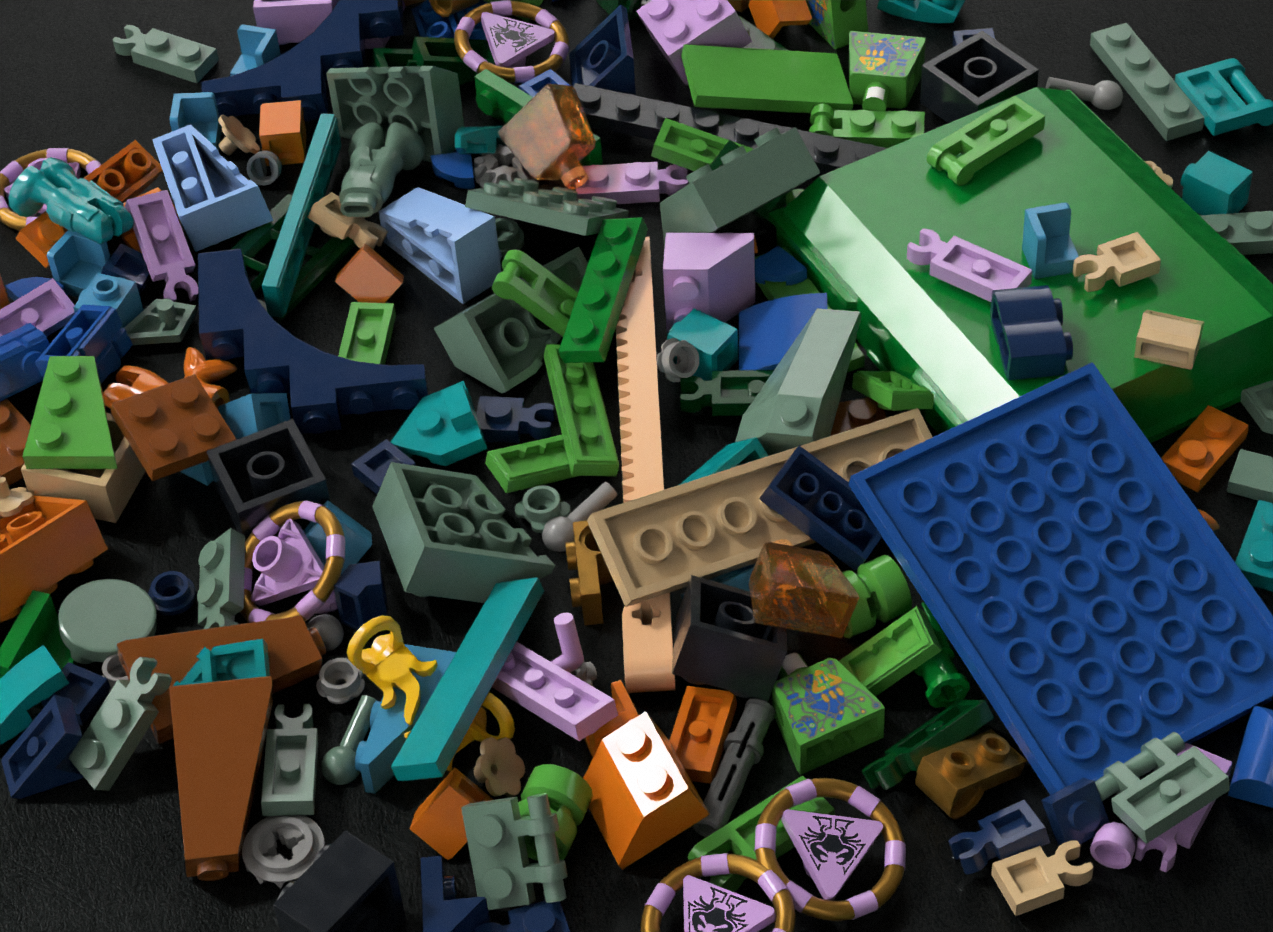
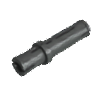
[692,699,776,838]

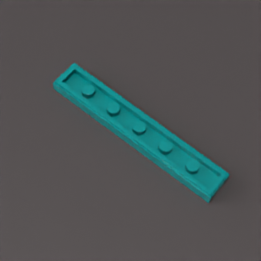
[262,114,342,317]
[391,577,544,781]

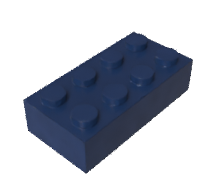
[759,445,882,571]

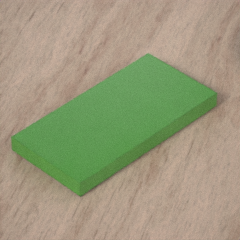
[681,44,854,113]

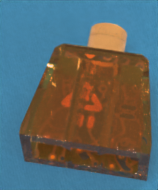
[497,84,596,190]
[749,539,860,638]

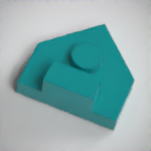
[391,381,487,466]

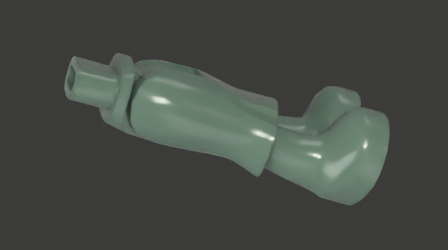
[339,122,425,217]

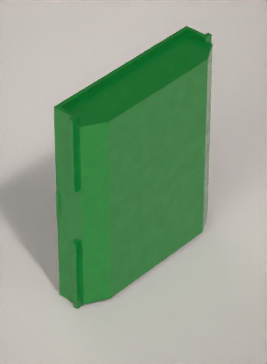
[769,87,1273,443]

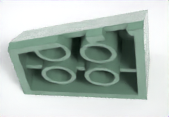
[326,66,465,162]
[660,127,820,249]
[372,462,555,603]

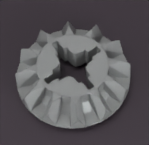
[473,142,539,188]
[242,815,325,889]

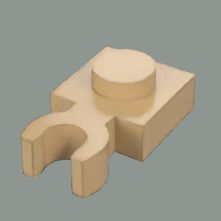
[307,192,388,250]
[1072,232,1161,292]
[991,841,1093,916]

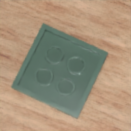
[465,178,629,236]

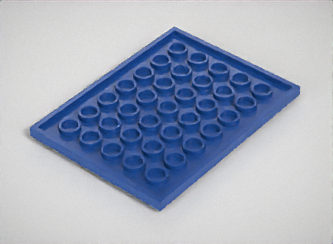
[848,362,1273,795]

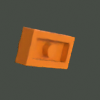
[1161,405,1249,492]
[669,686,737,784]

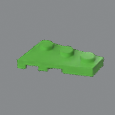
[22,356,118,469]

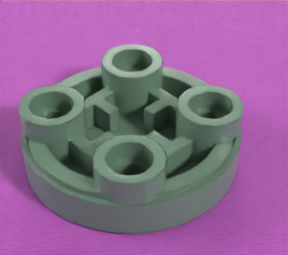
[58,579,157,664]

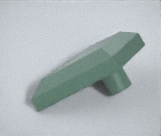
[124,298,197,345]

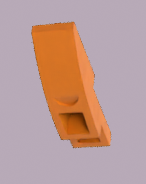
[16,140,163,268]

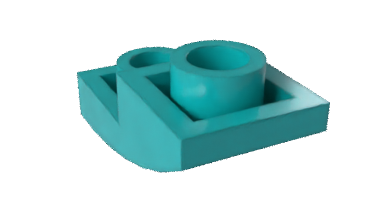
[877,0,966,23]
[0,645,69,745]

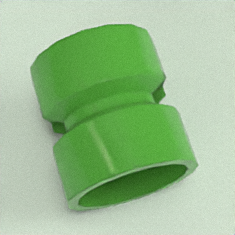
[821,555,912,639]
[518,764,593,861]

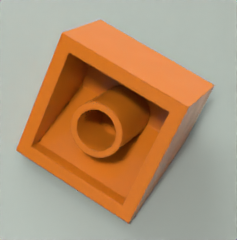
[583,712,710,870]

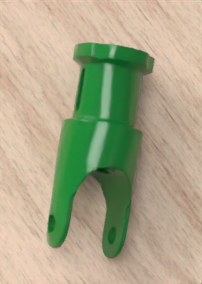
[893,602,970,708]

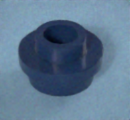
[148,571,196,616]

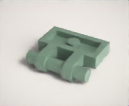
[1095,732,1230,844]
[461,793,568,910]

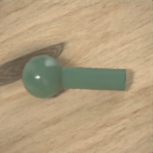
[321,695,377,785]

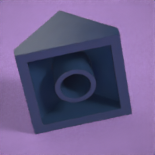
[569,5,636,96]

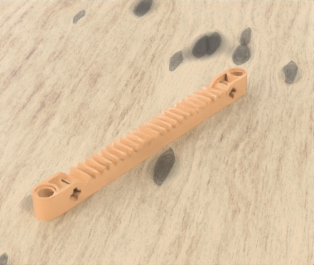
[616,236,676,693]

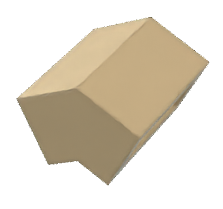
[1134,309,1205,370]

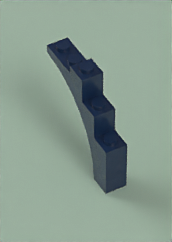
[202,0,404,122]
[198,249,429,434]

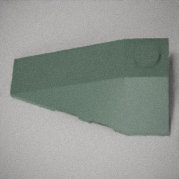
[434,246,588,394]
[735,308,862,456]

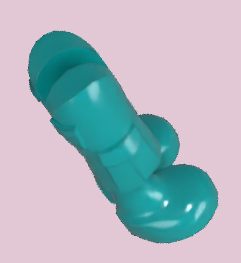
[9,157,134,244]

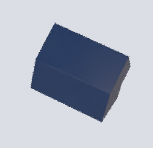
[334,561,388,630]

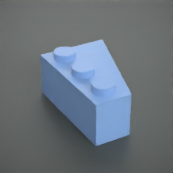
[152,124,273,252]
[378,187,502,304]

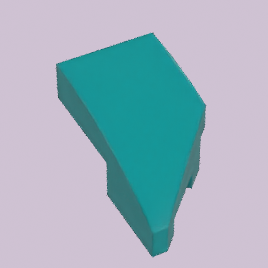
[455,126,505,154]
[173,639,270,686]

